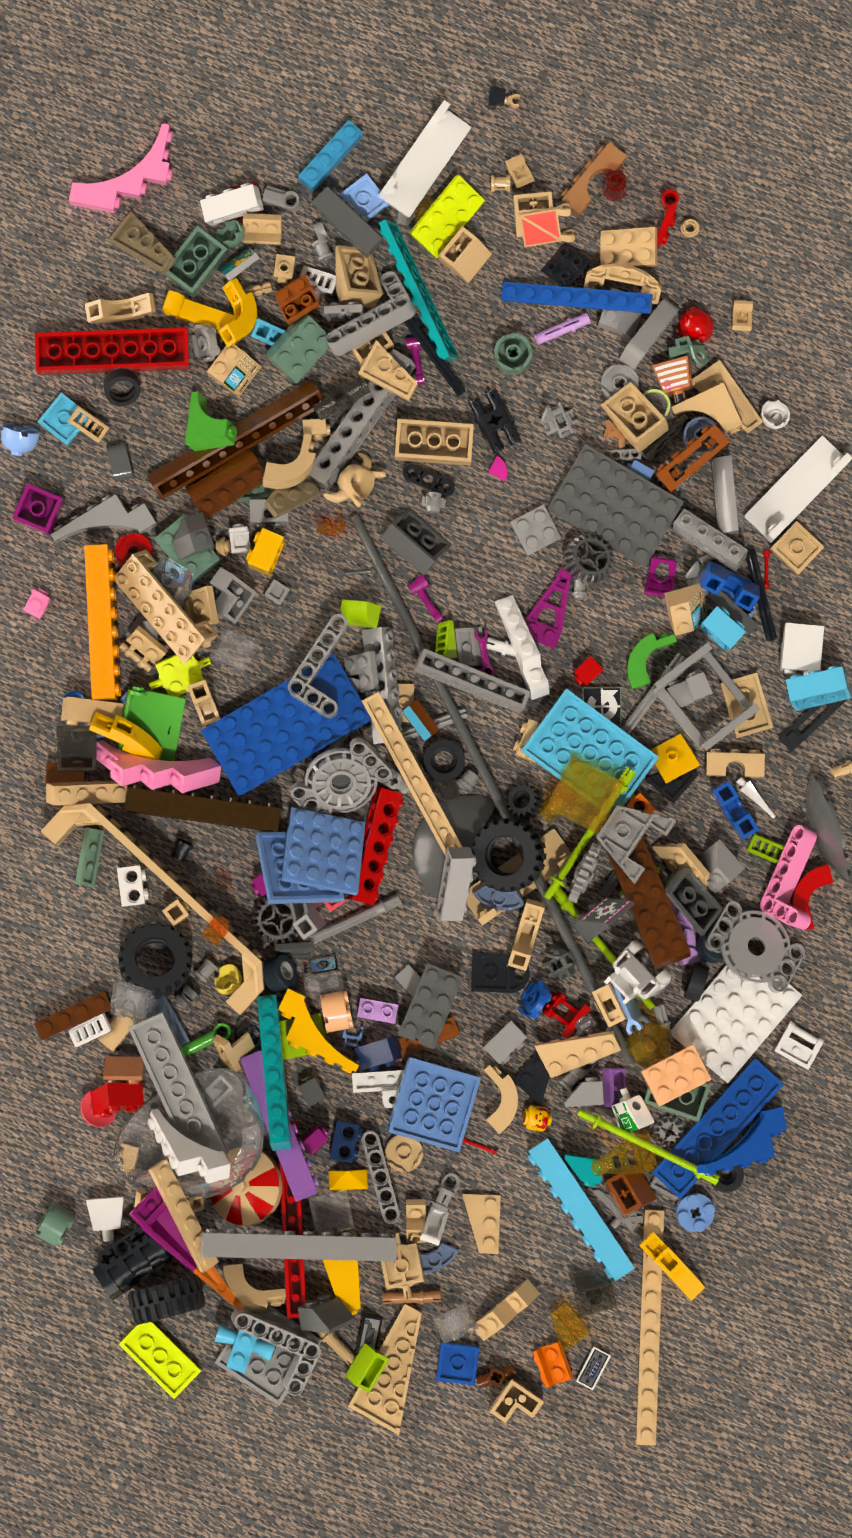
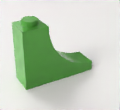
[185,391,237,451]

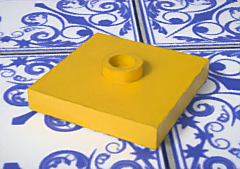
[650,734,700,783]

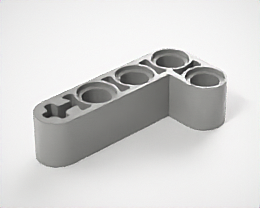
[619,298,680,371]

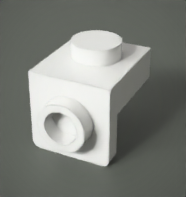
[229,524,251,554]

